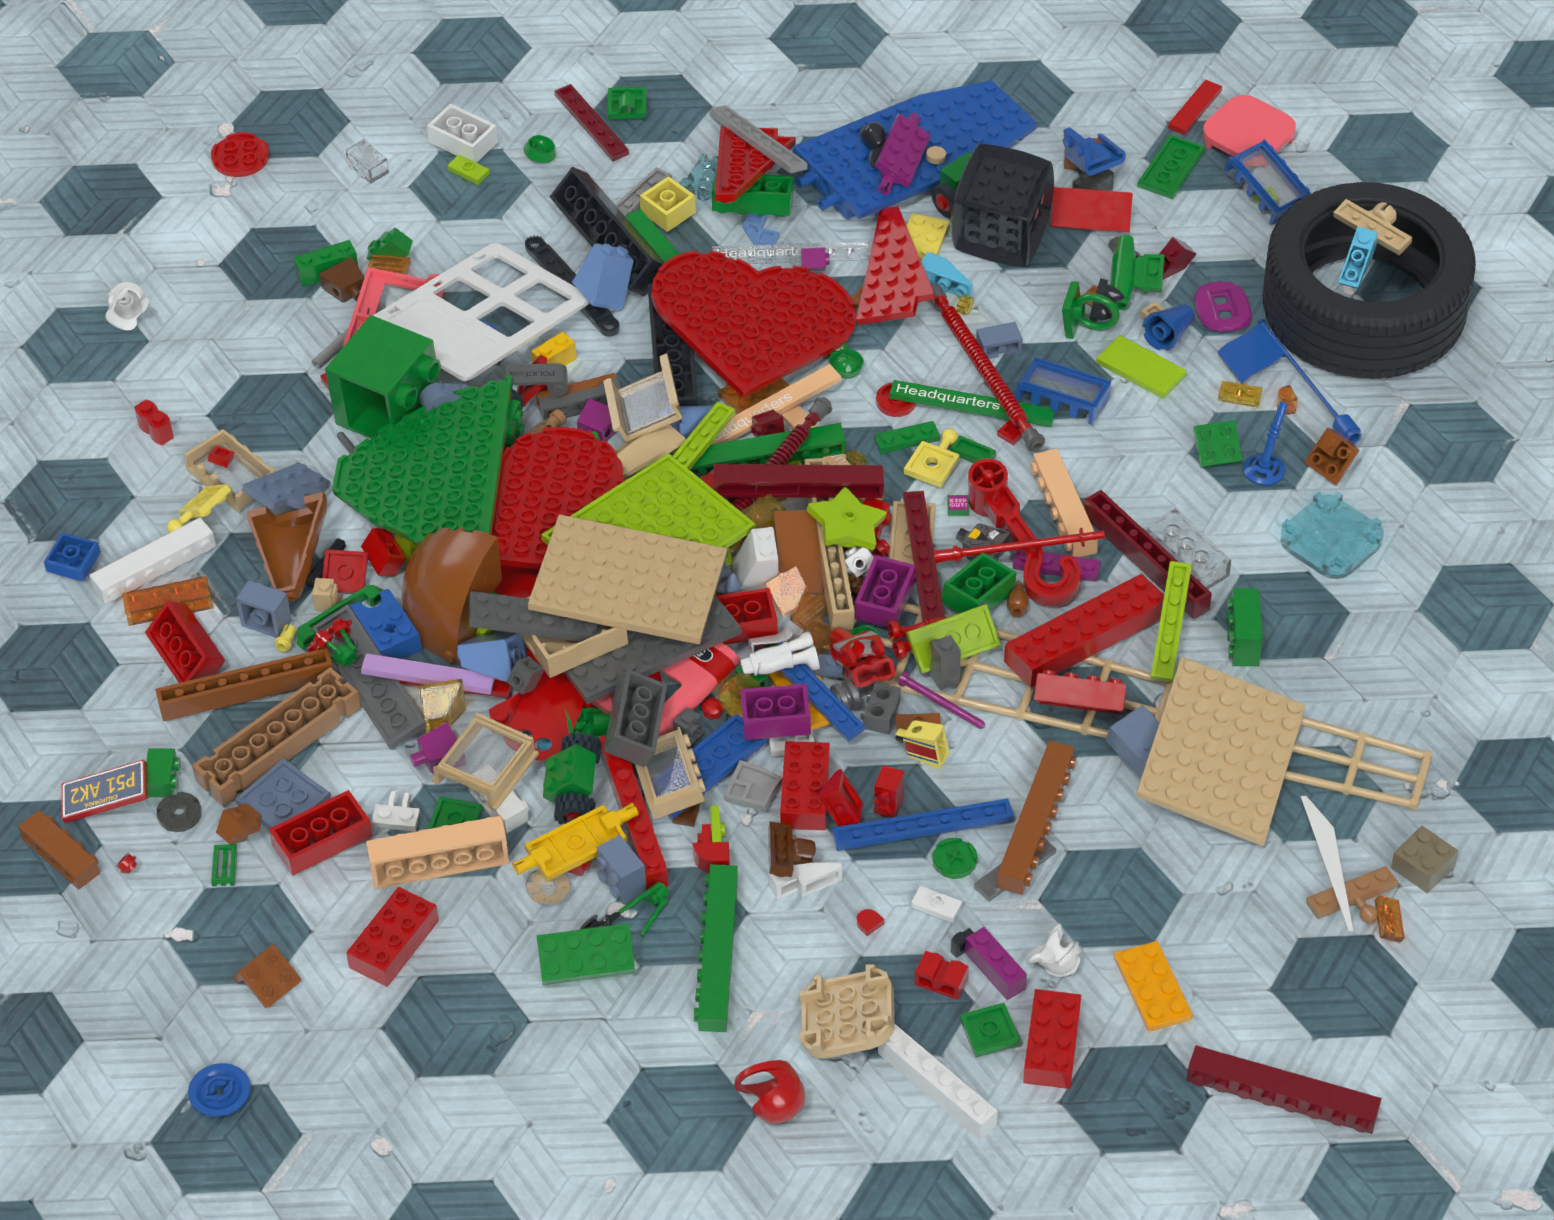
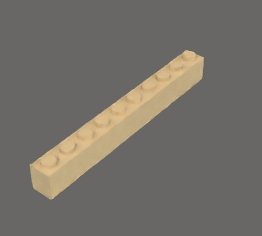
[804,458,855,631]

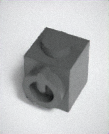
[506,656,544,694]

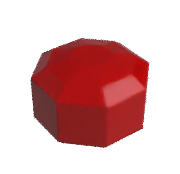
[702,697,723,720]

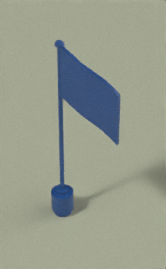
[1218,319,1362,444]

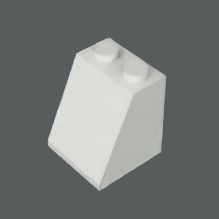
[732,527,779,593]

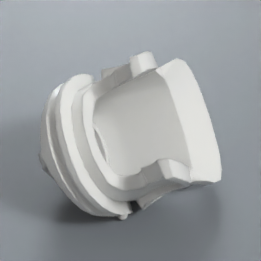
[105,282,150,331]
[1026,923,1082,977]

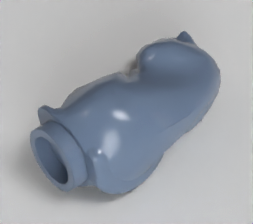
[716,562,742,595]

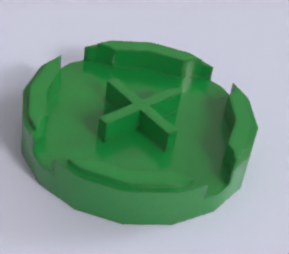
[932,838,978,879]

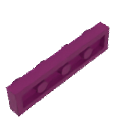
[1012,550,1101,582]

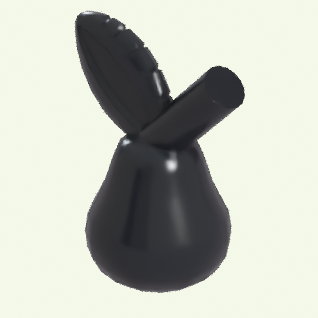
[860,122,885,168]

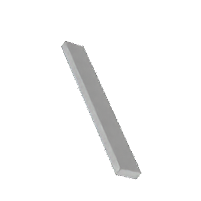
[710,105,807,173]

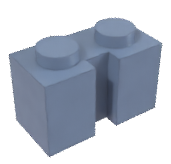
[976,322,1023,359]

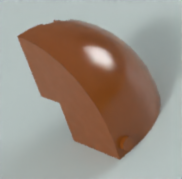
[401,528,502,666]

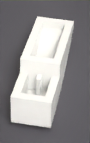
[769,862,842,900]

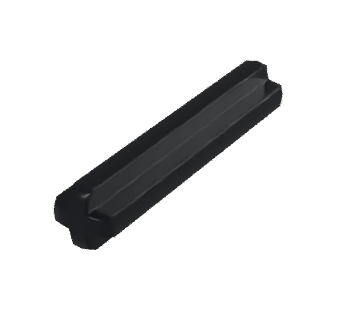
[306,538,346,588]

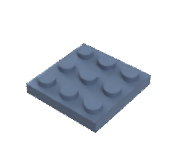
[235,758,331,829]

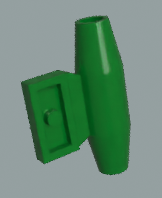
[1110,235,1165,310]

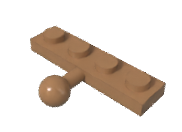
[1306,866,1398,923]

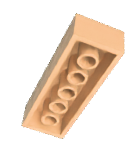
[366,816,509,889]

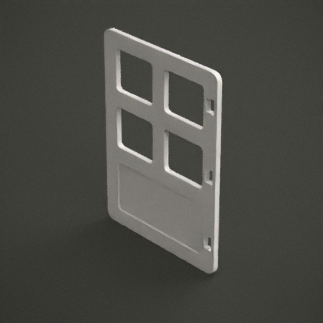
[373,243,590,381]

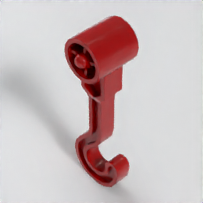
[968,459,1081,606]

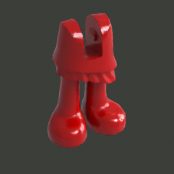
[888,617,947,660]

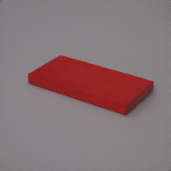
[1051,187,1133,233]

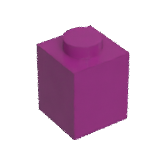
[801,248,830,271]

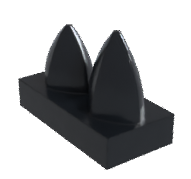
[1089,278,1125,322]

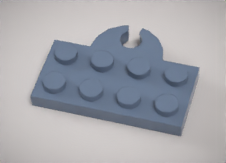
[242,462,330,510]

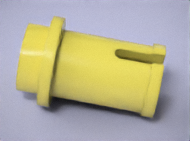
[275,624,297,652]

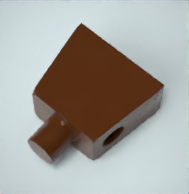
[319,257,364,303]

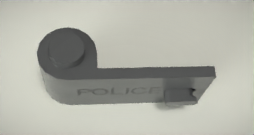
[506,364,568,396]

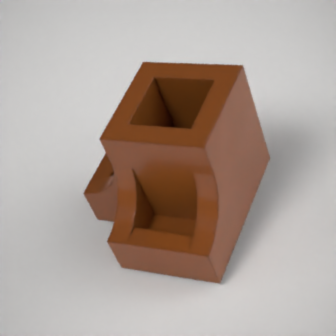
[216,804,262,845]

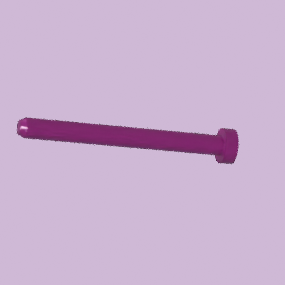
[898,671,985,729]

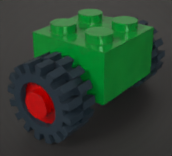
[543,732,602,825]

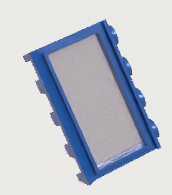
[1224,139,1311,225]
[1016,357,1111,425]

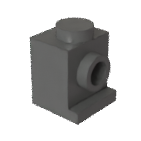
[673,707,705,748]

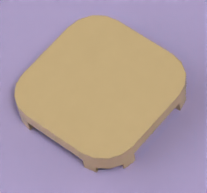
[798,964,894,1058]

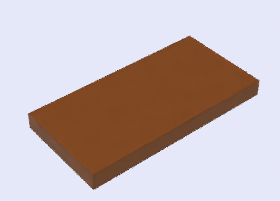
[772,510,823,595]

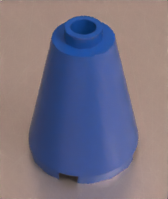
[1142,304,1195,351]

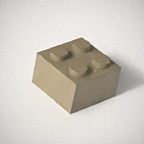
[1391,825,1459,894]

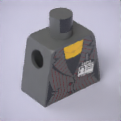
[956,523,1010,561]

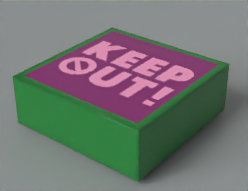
[947,495,969,516]

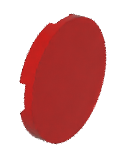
[211,132,269,177]

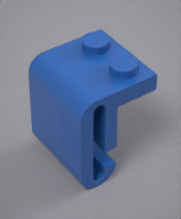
[1063,127,1126,176]

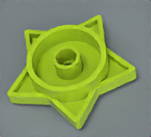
[806,487,887,550]

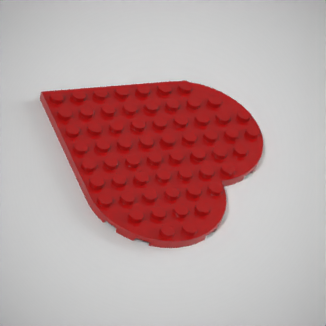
[651,251,856,398]
[491,427,627,570]

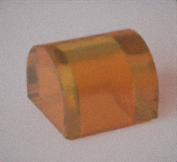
[1276,385,1298,415]

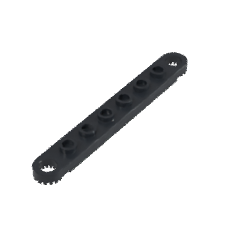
[525,235,620,336]

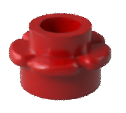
[873,538,890,557]
[116,853,137,874]

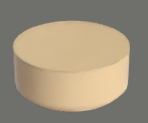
[926,146,946,164]

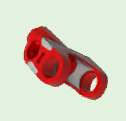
[829,627,885,668]

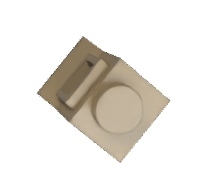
[312,578,342,611]

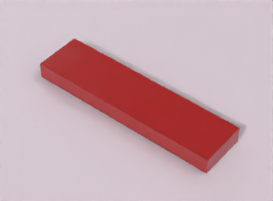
[1168,79,1222,135]

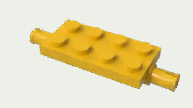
[512,803,639,882]

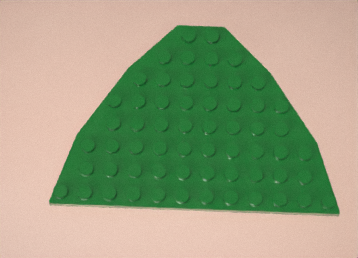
[332,375,514,545]

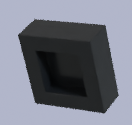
[951,928,974,958]

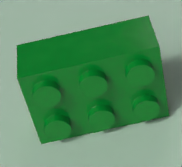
[942,552,1017,613]
[1226,588,1263,667]

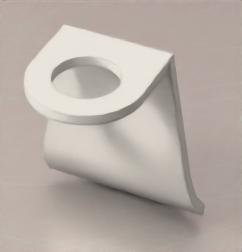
[748,627,793,654]

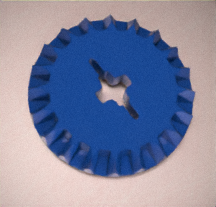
[188,1063,251,1119]

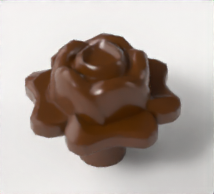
[848,573,865,595]

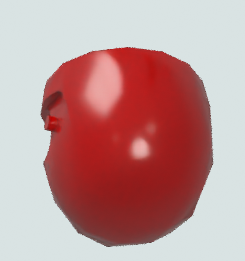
[734,1060,806,1124]

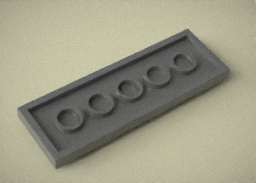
[469,591,601,641]

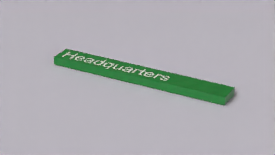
[889,380,1055,427]

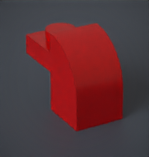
[693,824,730,873]

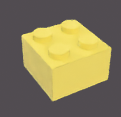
[640,176,696,232]

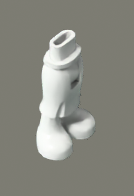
[740,631,820,676]

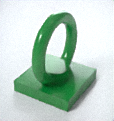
[1062,281,1120,339]

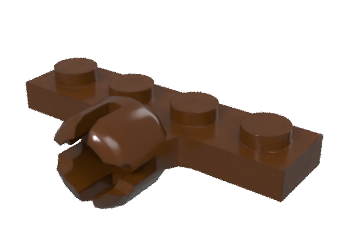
[768,821,816,877]

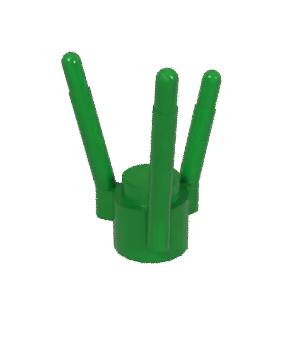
[618,882,669,937]

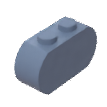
[419,382,471,412]

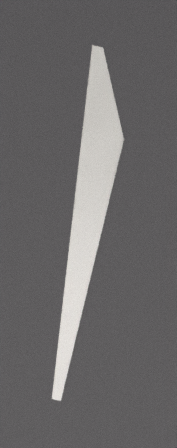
[1301,796,1353,931]

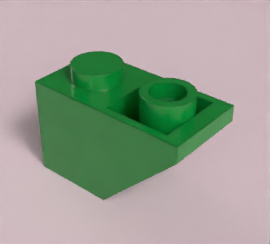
[366,227,413,263]

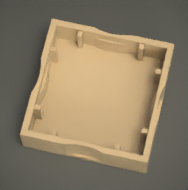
[518,596,628,678]

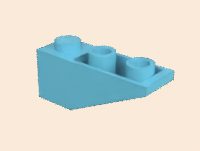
[1338,226,1378,289]
[921,252,973,300]

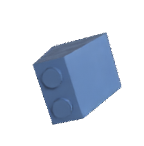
[572,243,634,311]
[457,632,527,682]

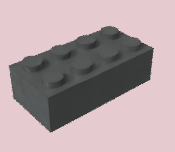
[603,669,667,767]

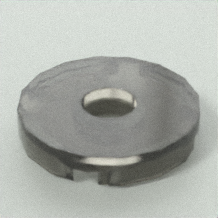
[156,792,202,832]

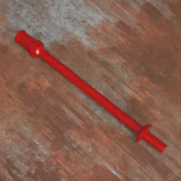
[934,528,1105,564]

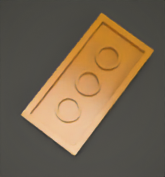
[1114,941,1193,1032]

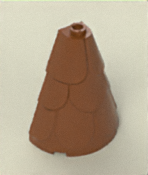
[247,492,328,602]

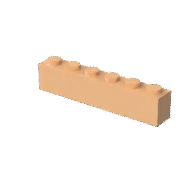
[1030,449,1098,557]

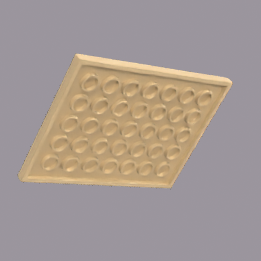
[528,515,727,645]
[1135,657,1306,846]

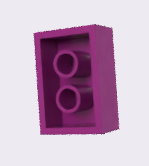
[855,555,916,627]
[740,684,811,740]

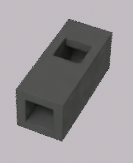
[930,635,961,691]

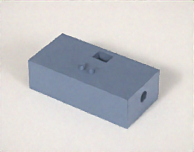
[1105,705,1159,778]

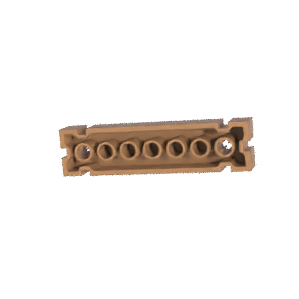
[192,667,361,807]

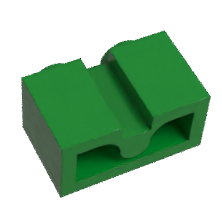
[146,748,181,797]

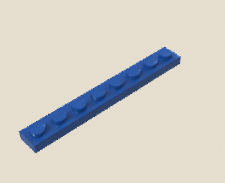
[832,798,1014,851]

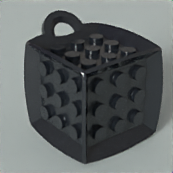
[951,144,1054,267]

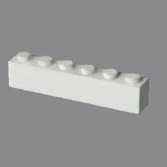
[89,517,216,604]
[878,1024,998,1140]

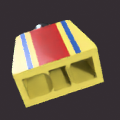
[895,720,950,769]

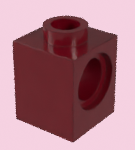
[751,409,785,437]

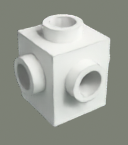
[844,546,874,577]

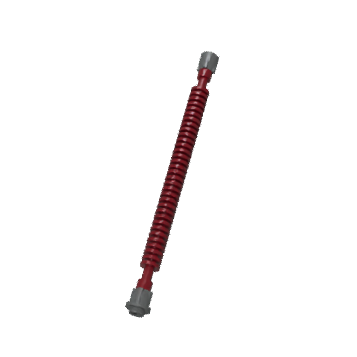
[732,397,833,515]

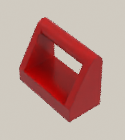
[819,769,863,827]

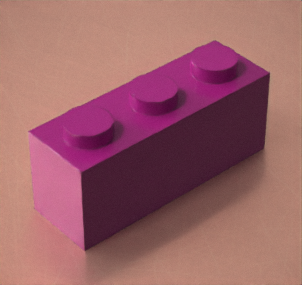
[965,927,1027,1001]

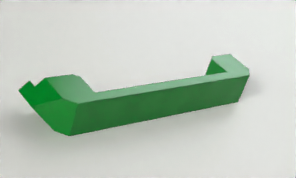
[296,585,383,650]

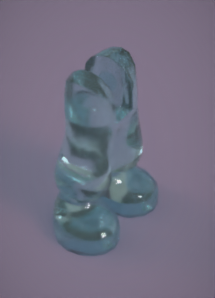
[679,154,718,201]

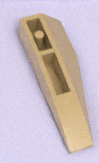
[615,424,686,479]

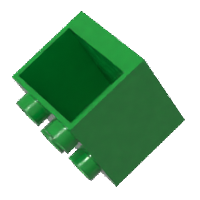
[325,315,441,439]

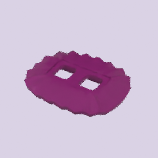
[1194,281,1252,333]

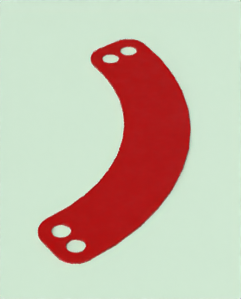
[494,565,584,761]

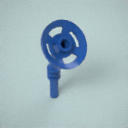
[1243,401,1288,486]

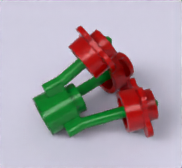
[308,618,357,666]

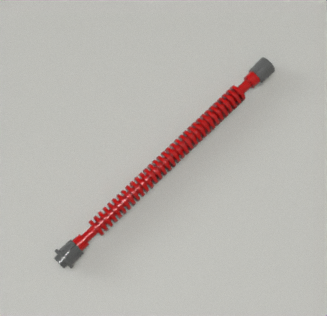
[931,284,1045,452]

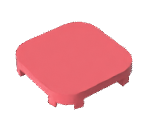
[1203,95,1296,170]

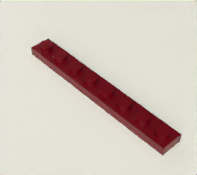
[903,490,944,622]

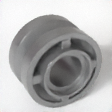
[830,679,860,709]

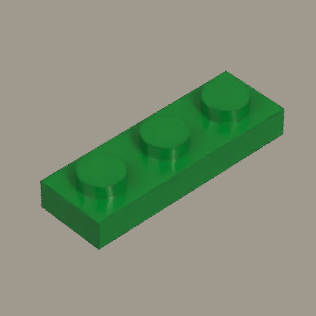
[874,421,940,454]

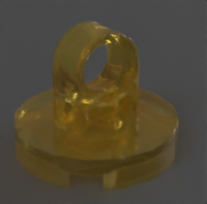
[718,673,761,716]

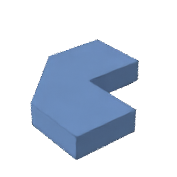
[742,213,779,250]

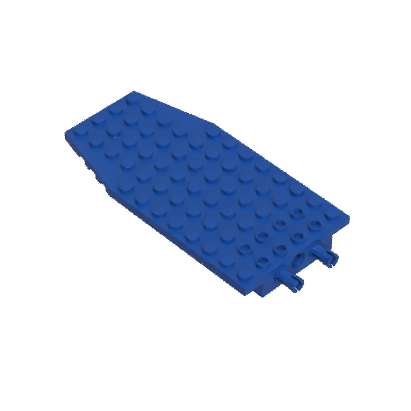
[793,80,1037,219]

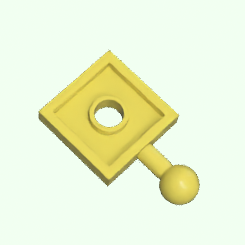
[904,428,960,488]
[167,484,231,533]

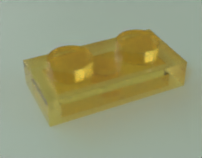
[1218,381,1263,408]

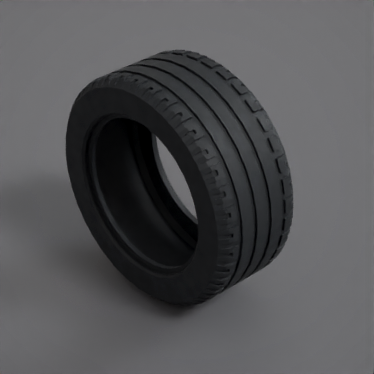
[1262,182,1476,379]

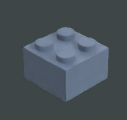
[236,581,292,638]
[596,835,646,905]

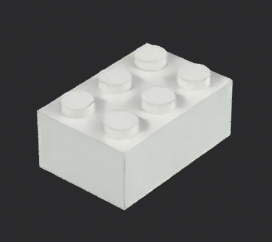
[427,104,498,163]

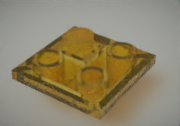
[418,679,466,733]

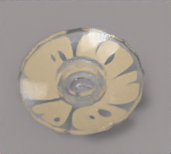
[526,869,571,905]

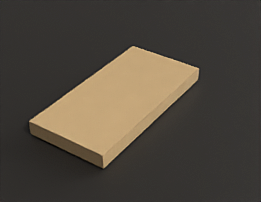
[889,501,936,564]

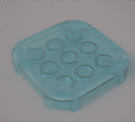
[1280,492,1384,579]

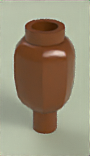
[1007,584,1029,617]

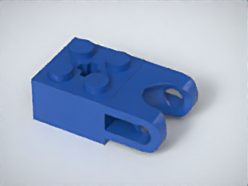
[349,589,422,659]

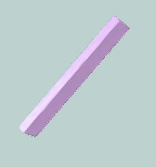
[361,653,495,695]

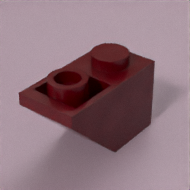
[1159,237,1197,280]

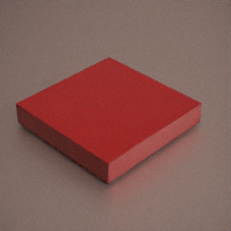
[322,549,369,594]

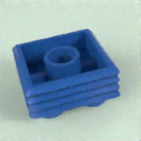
[43,533,101,581]

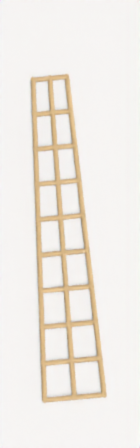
[828,603,1432,811]

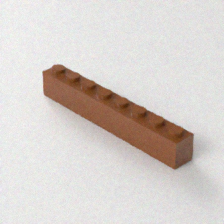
[155,648,333,721]
[996,740,1077,894]

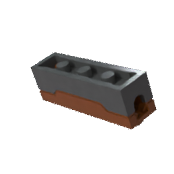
[536,373,623,421]

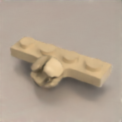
[1334,199,1412,255]

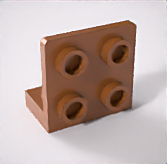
[232,944,301,1008]

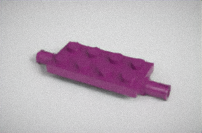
[874,113,931,195]

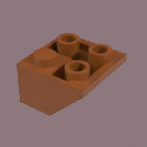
[1304,428,1360,485]

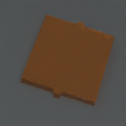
[765,566,813,616]

